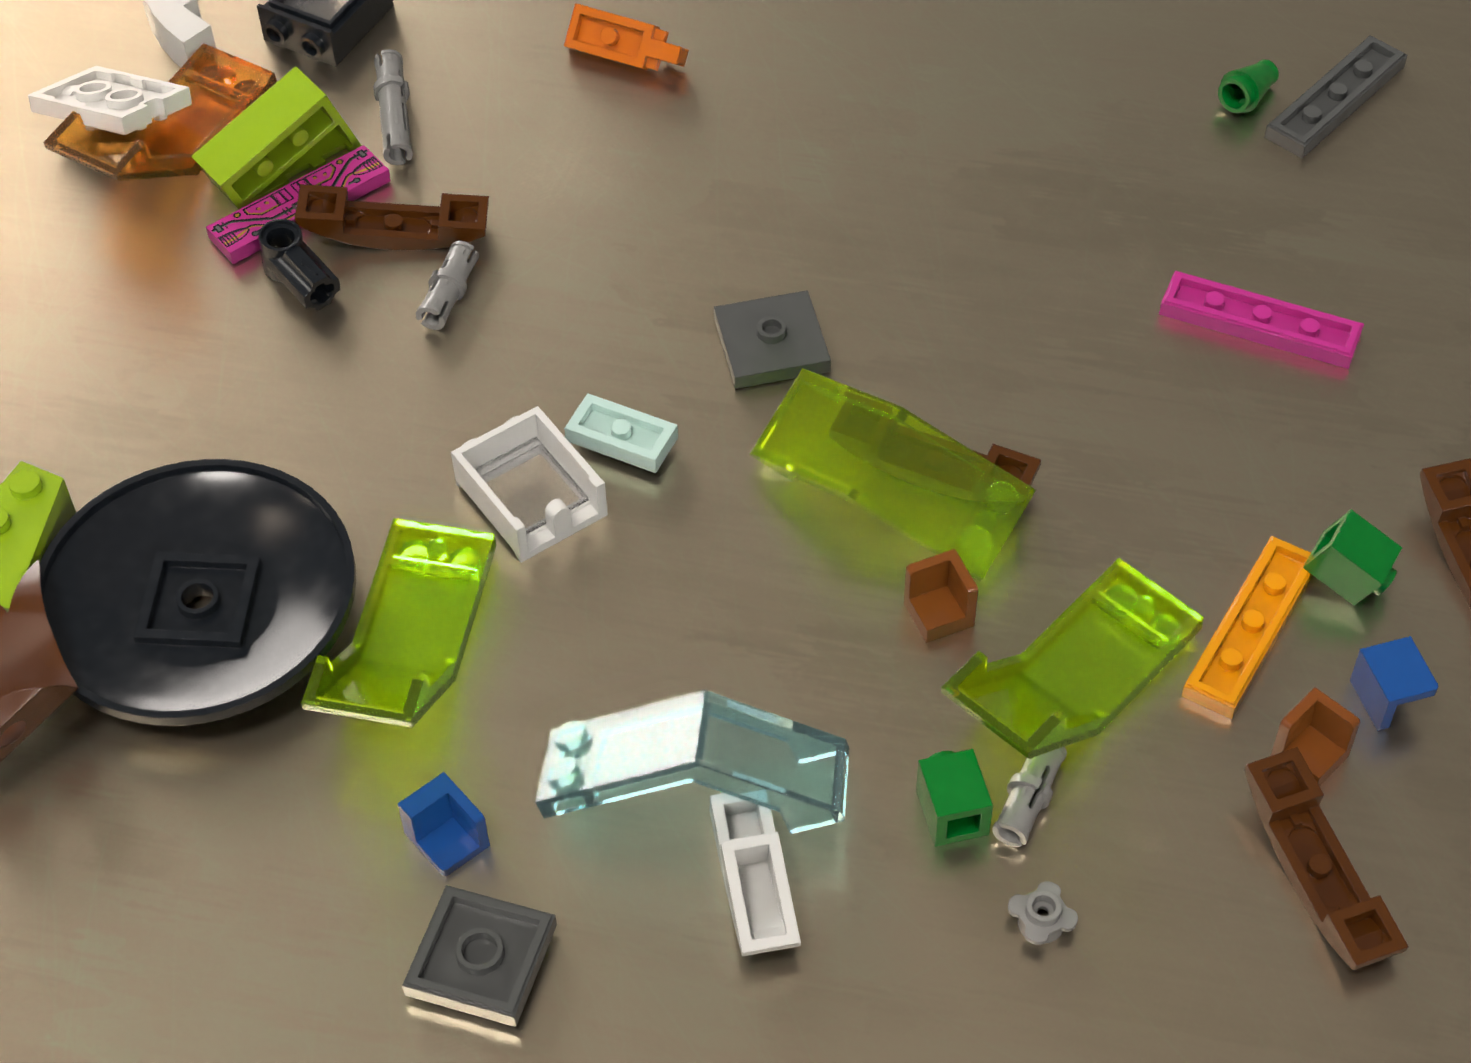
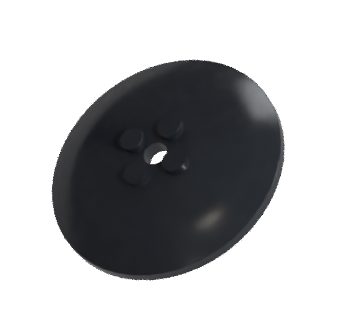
[40,459,356,725]

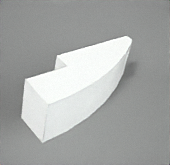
[142,0,219,76]
[709,786,801,956]

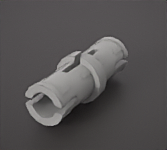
[416,241,479,330]
[992,736,1067,847]

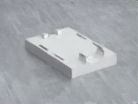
[28,66,192,135]

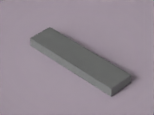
[1264,35,1408,158]

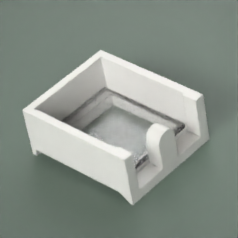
[451,406,608,563]

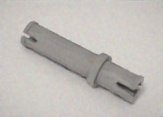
[373,49,413,165]

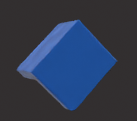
[1350,636,1438,731]
[397,772,490,876]

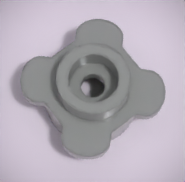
[1008,881,1078,945]

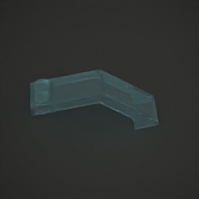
[535,690,849,834]

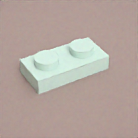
[564,393,678,473]

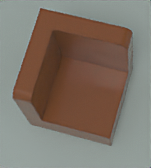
[904,549,978,643]
[1271,687,1360,787]

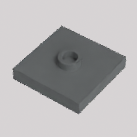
[714,290,831,389]
[402,885,557,1027]

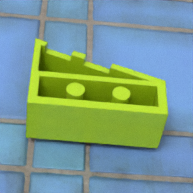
[191,66,362,209]
[0,461,76,612]

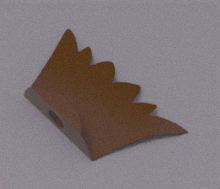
[0,560,79,762]

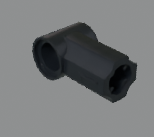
[259,219,340,311]

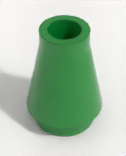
[1218,59,1279,113]

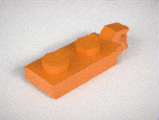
[564,3,689,71]

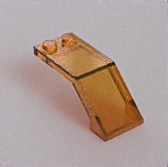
[43,43,277,181]

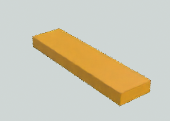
[1181,536,1313,719]

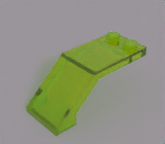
[749,368,1036,581]
[301,518,497,728]
[941,558,1204,759]

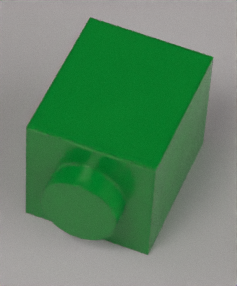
[1303,509,1402,606]
[916,749,993,847]

